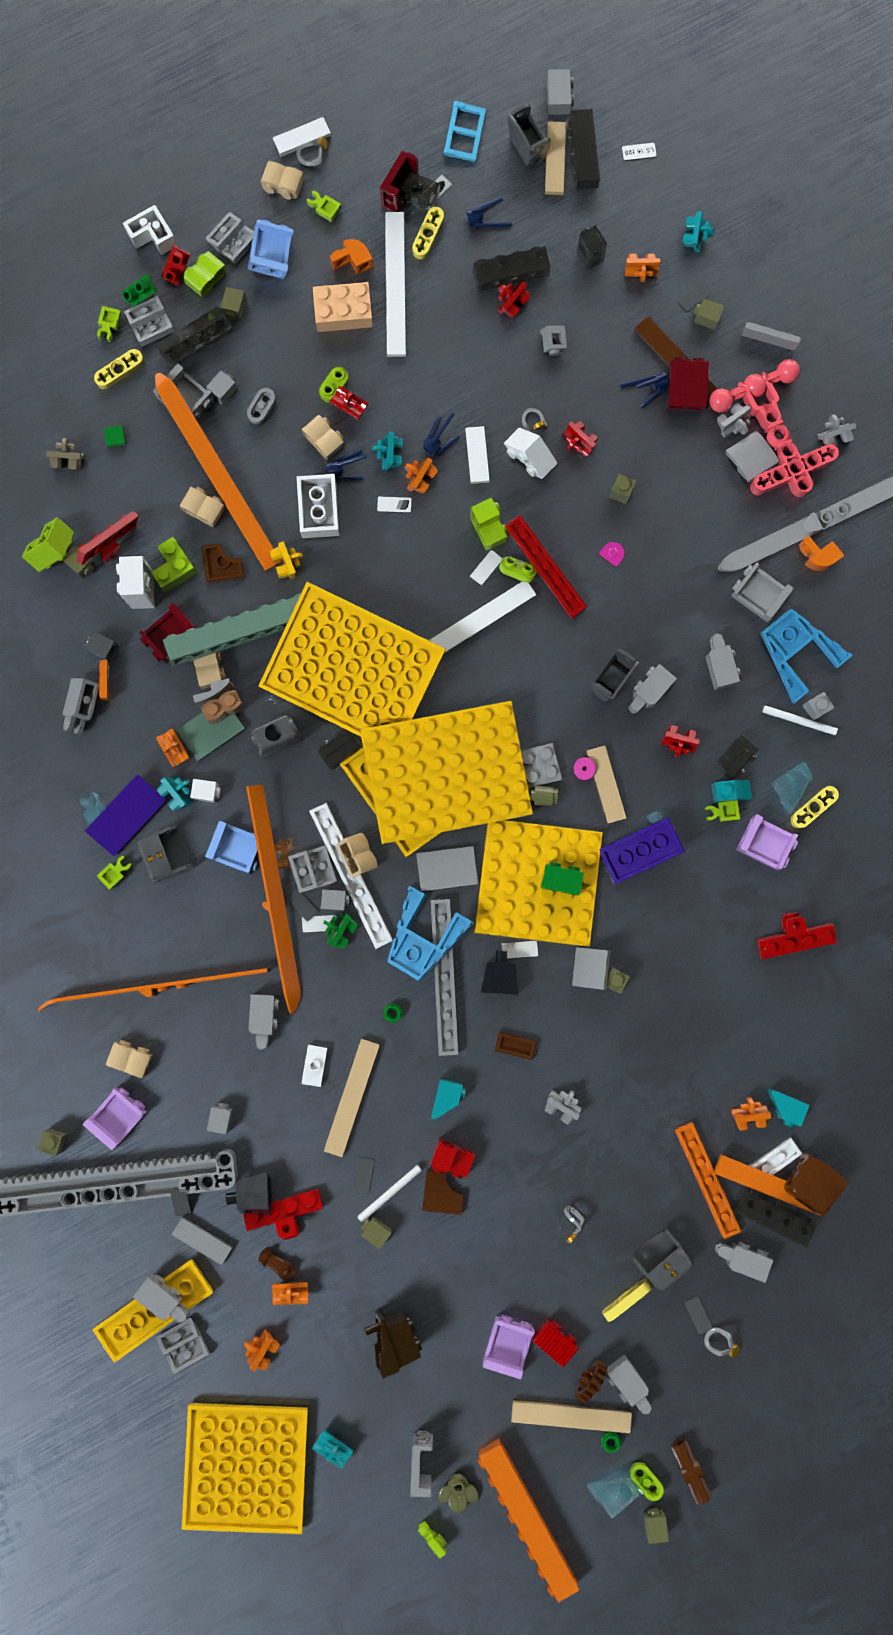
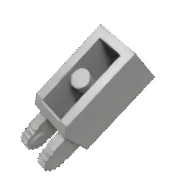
[706,633,741,690]
[629,664,677,714]
[63,678,99,735]
[248,994,279,1050]
[714,1241,773,1283]
[133,1274,189,1323]
[606,1354,652,1414]

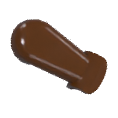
[259,1248,295,1280]

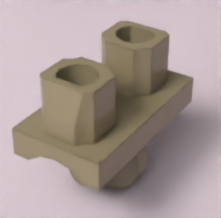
[46,438,85,470]

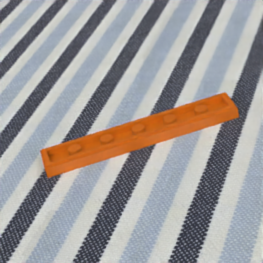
[674,1122,742,1239]
[713,1154,823,1217]

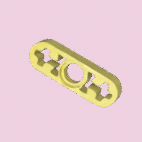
[413,207,444,259]
[94,349,144,389]
[791,786,839,829]
[602,1277,653,1322]

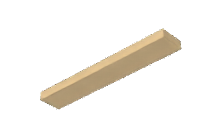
[324,1038,380,1157]
[511,1400,632,1433]

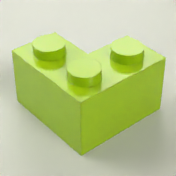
[470,498,509,551]
[22,517,74,572]
[151,537,197,594]

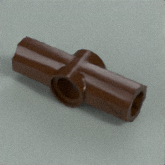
[671,1438,712,1505]

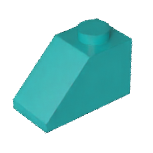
[711,780,752,804]
[431,1078,466,1120]
[767,1088,809,1128]

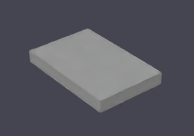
[416,846,478,892]

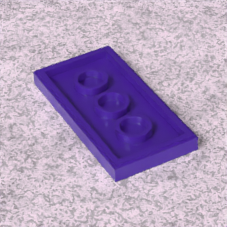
[84,774,166,856]
[599,817,686,884]

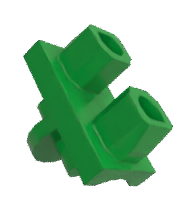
[122,274,158,307]
[323,912,358,949]

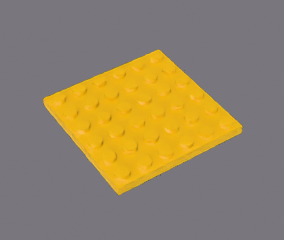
[475,820,602,947]
[182,1403,308,1534]

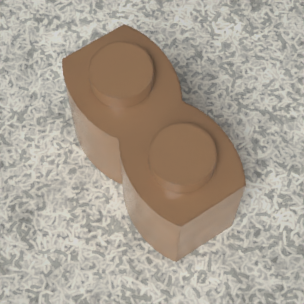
[201,690,244,724]

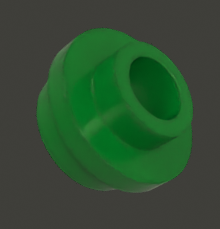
[383,1003,403,1023]
[601,1431,621,1453]

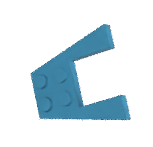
[760,609,853,703]
[387,885,474,981]

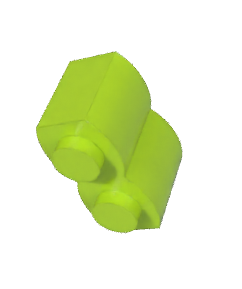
[184,251,227,297]

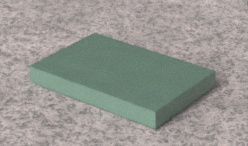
[176,712,245,762]

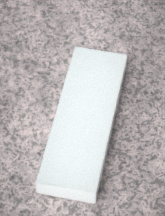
[273,117,331,157]
[465,426,490,484]
[750,1137,802,1175]

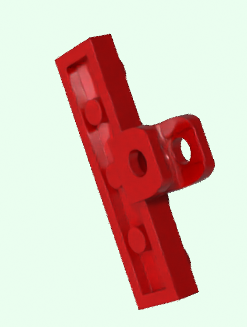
[76,511,139,565]
[757,912,837,959]
[243,1189,324,1240]

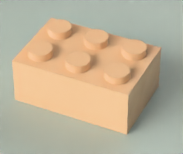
[313,282,373,332]

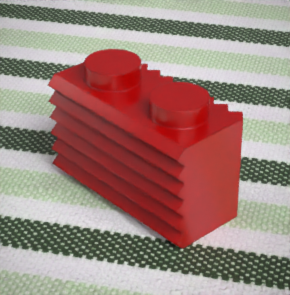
[532,1319,579,1368]

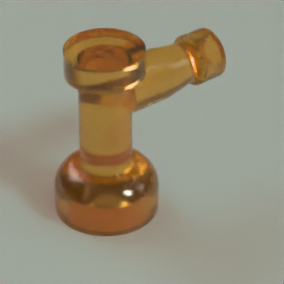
[274,840,291,868]

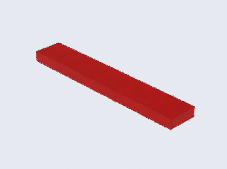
[504,515,587,618]

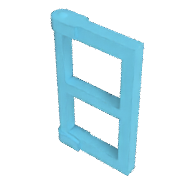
[443,101,486,162]

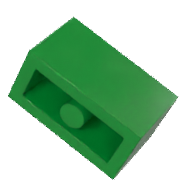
[540,862,584,896]

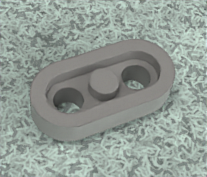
[247,388,276,424]

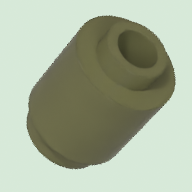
[530,786,558,806]

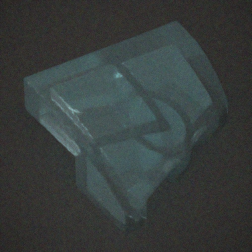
[771,762,812,814]
[586,1477,644,1519]

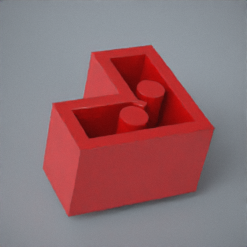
[430,1139,476,1179]

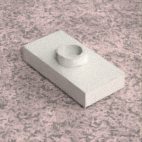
[301,1045,328,1087]

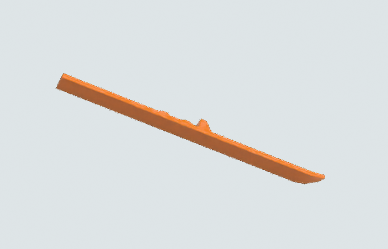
[155,373,281,571]
[246,784,301,1014]
[38,968,269,1012]

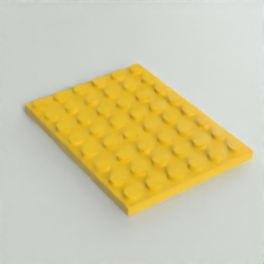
[259,582,446,736]
[360,701,533,844]

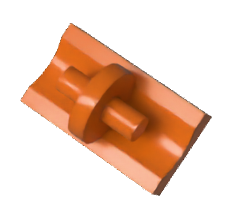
[625,254,660,282]
[404,457,438,494]
[156,728,190,768]
[731,1097,771,1131]
[272,1282,309,1305]
[244,1329,280,1371]

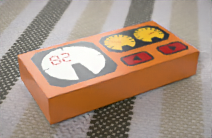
[99,660,110,701]

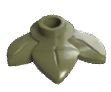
[439,1474,479,1513]

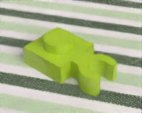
[307,191,342,222]
[97,306,122,342]
[705,800,740,822]
[97,856,133,890]
[418,1520,446,1559]

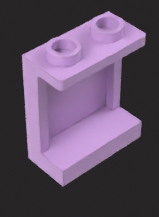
[736,814,798,870]
[83,1087,147,1150]
[482,1315,535,1379]

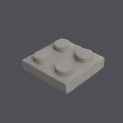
[521,743,562,789]

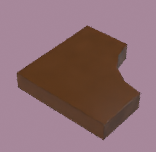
[201,543,245,584]
[422,1170,463,1215]

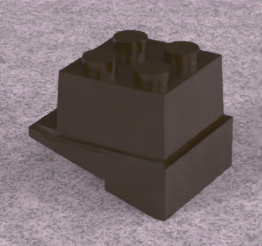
[364,1310,422,1379]

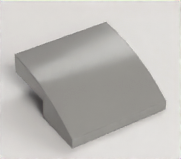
[205,212,254,265]
[124,296,175,347]
[726,430,779,483]
[193,678,235,709]
[288,845,338,893]
[572,947,610,990]
[156,1318,211,1374]

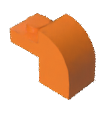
[329,239,373,275]
[799,535,844,571]

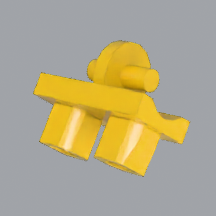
[270,541,303,580]

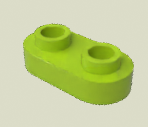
[319,367,349,403]
[499,556,537,583]
[629,1462,664,1501]

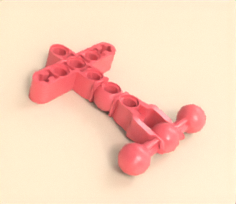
[709,359,839,498]

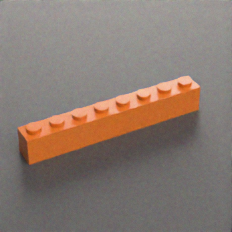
[477,1438,579,1603]

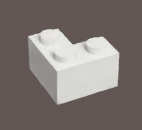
[123,205,177,255]
[504,428,557,479]

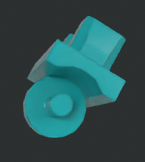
[683,211,715,252]
[372,431,403,471]
[157,776,193,811]
[312,1430,353,1469]

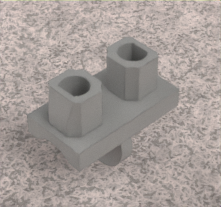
[717,403,751,438]
[817,414,856,446]
[545,1090,582,1125]

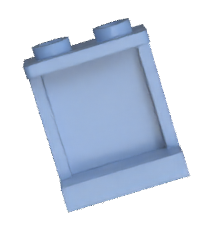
[248,219,294,279]
[205,821,259,874]

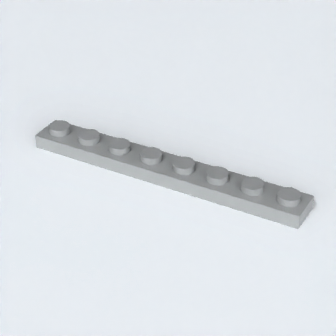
[431,899,458,1056]

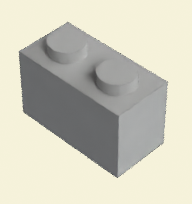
[547,69,574,115]

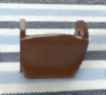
[784,1153,847,1216]

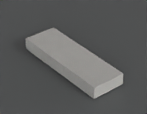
[742,322,801,351]
[171,1217,233,1265]

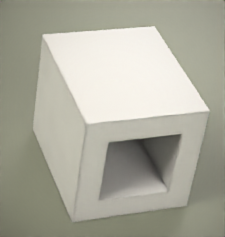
[190,779,221,803]

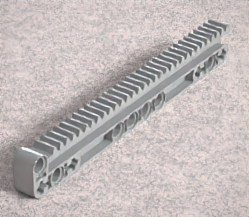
[0,1149,238,1217]

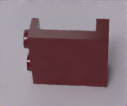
[380,150,419,212]
[666,357,709,411]
[139,603,196,664]

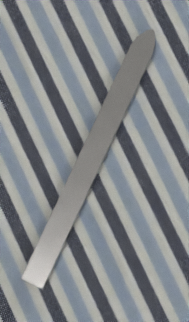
[718,476,893,572]

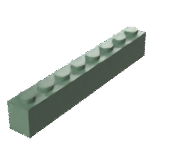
[163,593,301,667]

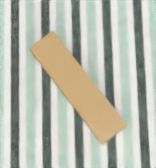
[545,122,566,195]
[586,745,626,824]

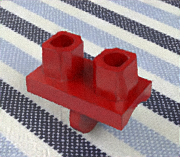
[161,245,191,286]
[497,281,531,318]
[330,386,368,420]
[562,421,598,457]
[661,725,700,758]

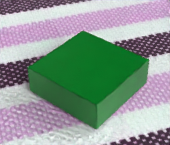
[104,425,126,448]

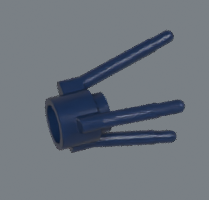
[466,198,512,228]
[620,372,669,407]
[423,413,460,456]
[326,450,367,480]

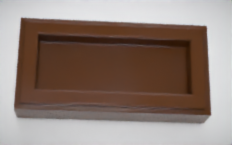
[495,1032,537,1060]

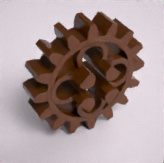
[574,1360,608,1404]

